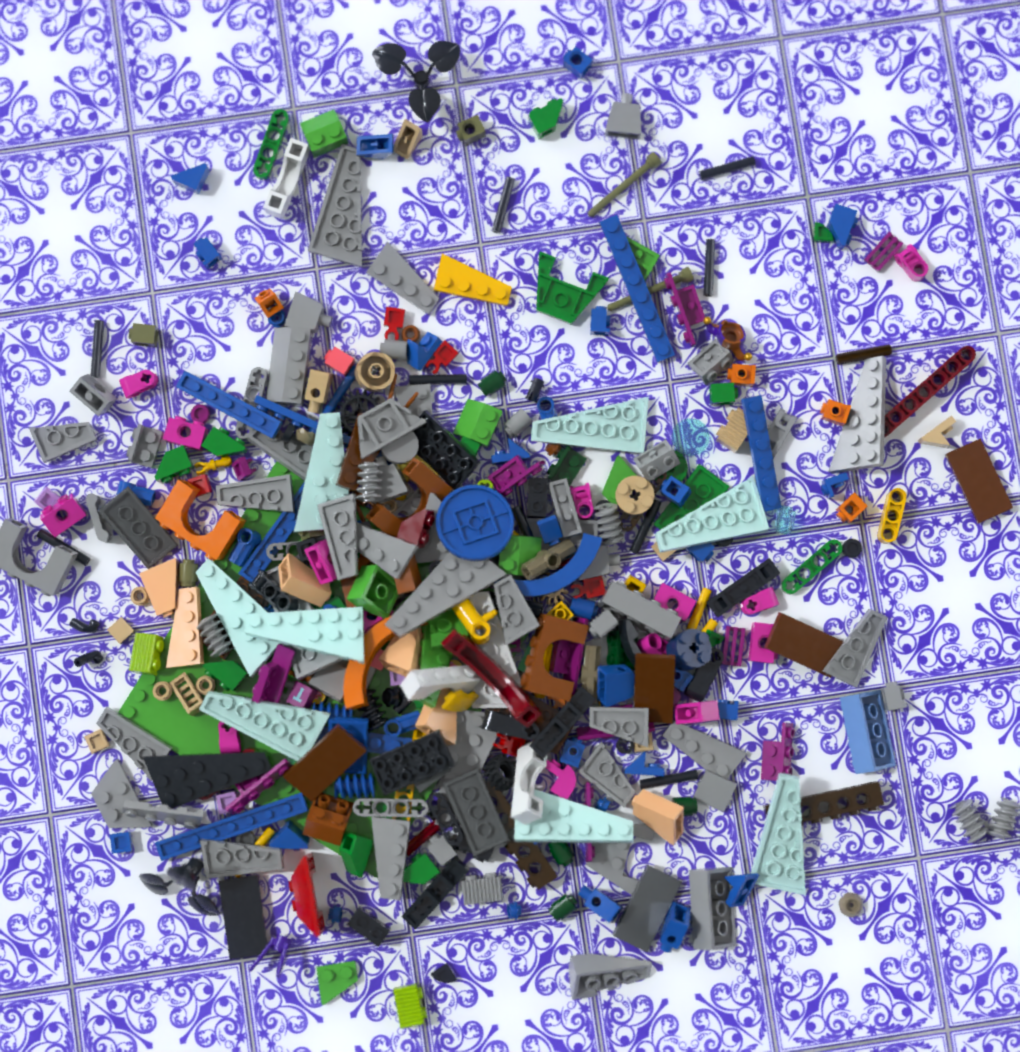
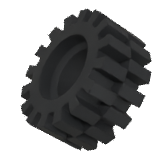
[484,753,516,792]

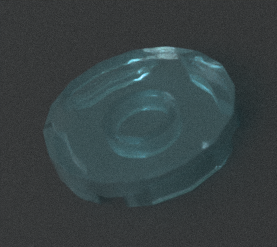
[671,418,709,457]

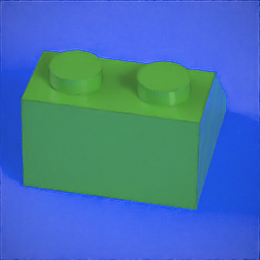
[299,109,349,158]
[453,399,503,449]
[499,534,542,575]
[347,565,398,619]

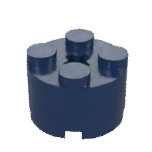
[666,629,712,671]

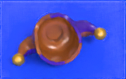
[703,317,752,361]

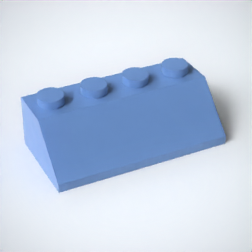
[840,689,896,774]

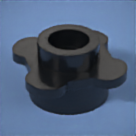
[382,687,400,707]

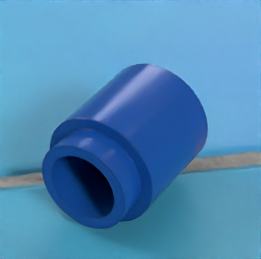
[570,597,598,620]

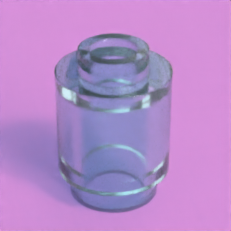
[774,506,796,535]

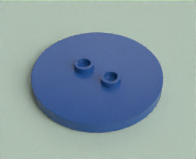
[436,485,514,561]

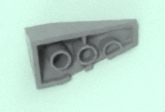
[568,954,652,1000]

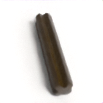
[836,344,892,365]

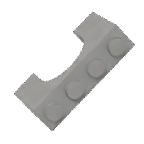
[0,518,78,596]

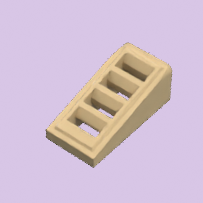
[169,672,204,716]

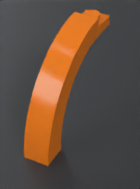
[343,616,428,711]

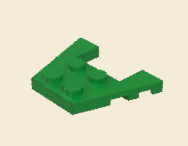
[536,251,609,325]

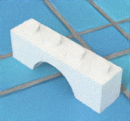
[263,138,310,219]
[400,665,480,701]
[511,743,547,825]

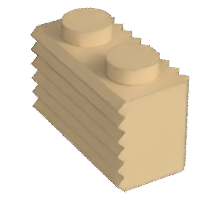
[716,407,747,453]

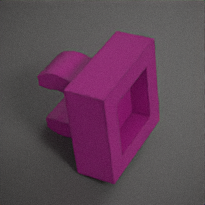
[231,456,257,482]

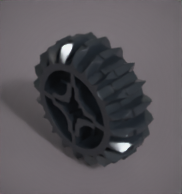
[335,389,381,437]

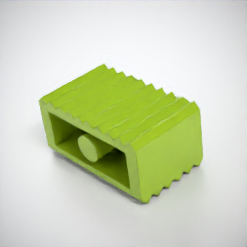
[128,632,164,675]
[393,983,427,1029]

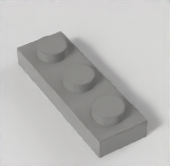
[548,478,582,539]

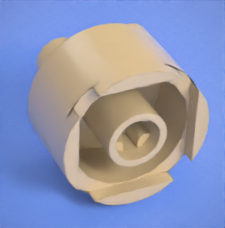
[355,352,395,392]
[616,476,654,515]

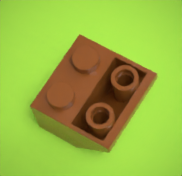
[303,793,354,846]

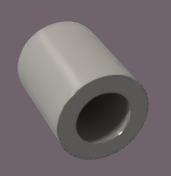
[380,339,407,360]
[504,409,533,438]

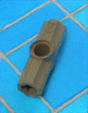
[521,539,576,580]
[581,645,601,704]

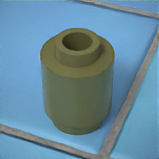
[178,559,198,587]

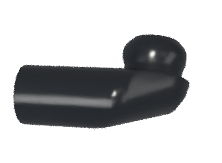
[69,618,100,633]
[74,650,104,667]
[393,686,412,715]

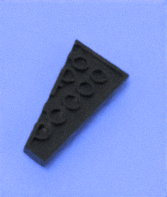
[143,751,273,809]

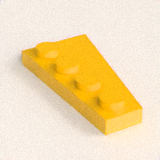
[434,253,512,307]

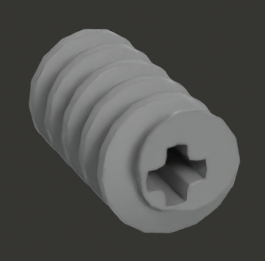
[356,462,383,502]
[593,503,624,546]
[197,613,234,658]
[986,797,1020,841]
[949,799,988,844]

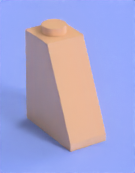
[278,553,332,607]
[139,558,179,618]
[379,627,423,677]
[415,688,457,746]
[632,789,684,846]

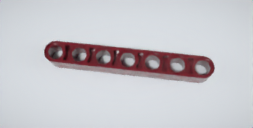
[884,346,976,438]

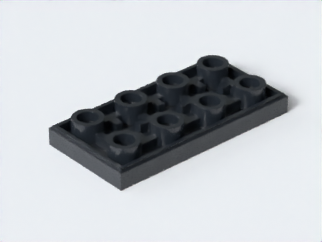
[413,410,481,490]
[369,729,456,796]
[218,875,269,960]

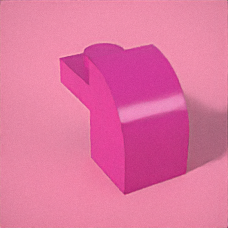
[545,758,576,800]

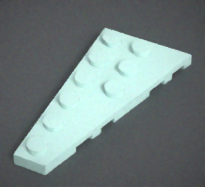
[531,397,649,454]
[293,412,349,533]
[655,475,769,553]
[196,558,281,677]
[245,607,364,664]
[199,691,330,761]
[751,773,806,895]
[514,789,633,843]

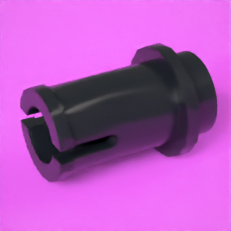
[525,377,545,403]

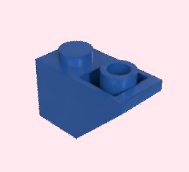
[827,203,858,250]

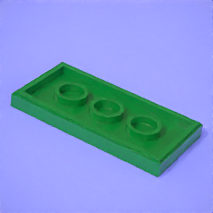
[653,464,730,530]

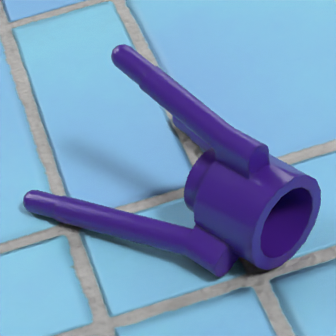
[249,934,292,978]

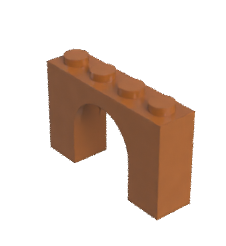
[365,457,452,538]
[340,554,422,608]
[520,613,589,701]

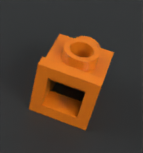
[254,288,284,318]
[727,364,756,387]
[820,399,851,426]
[835,492,868,523]

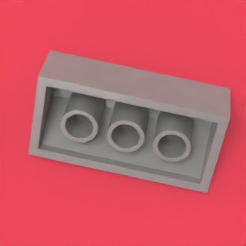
[266,327,313,407]
[597,581,681,641]
[689,867,737,950]

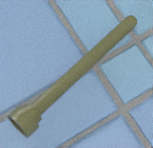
[588,152,662,217]
[607,267,694,311]

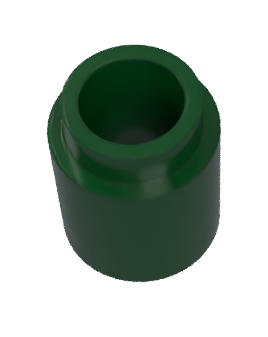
[477,370,507,397]
[671,796,698,816]
[548,842,575,867]
[548,893,578,922]

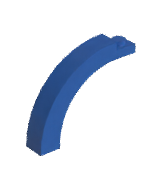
[493,533,602,598]

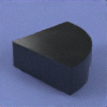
[430,963,457,983]

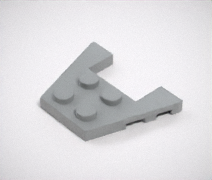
[586,824,655,895]

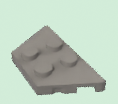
[357,398,426,459]
[414,492,449,563]
[91,759,152,828]

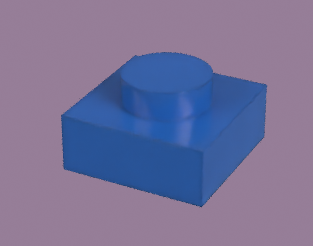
[110,831,133,854]

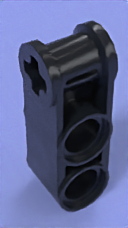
[248,568,299,612]
[684,648,724,702]
[481,709,539,740]

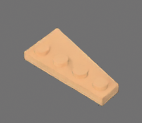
[166,587,204,668]

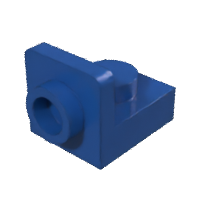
[821,472,849,499]

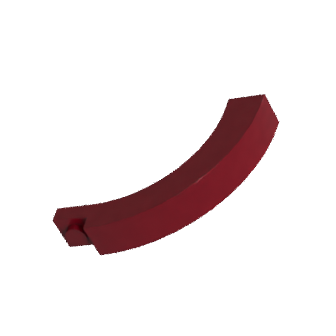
[441,629,541,728]

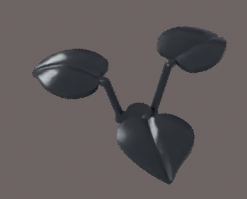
[372,41,460,123]
[138,857,221,916]

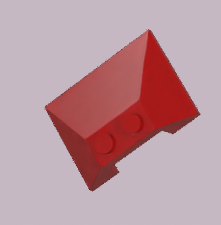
[289,852,326,937]

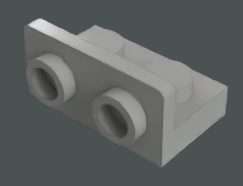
[687,338,734,385]
[126,424,164,468]
[633,439,680,482]

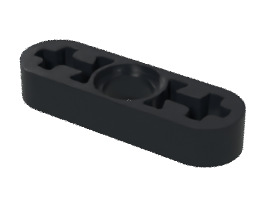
[428,792,464,846]

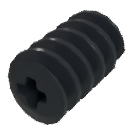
[358,689,389,732]

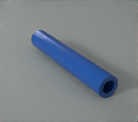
[322,365,356,414]

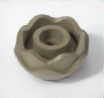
[296,427,315,446]
[839,892,863,917]

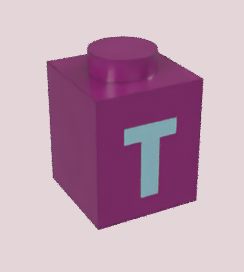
[286,681,318,709]

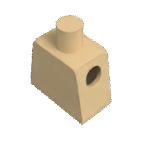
[305,369,334,414]

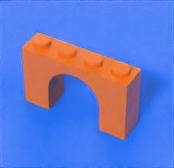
[155,479,246,561]

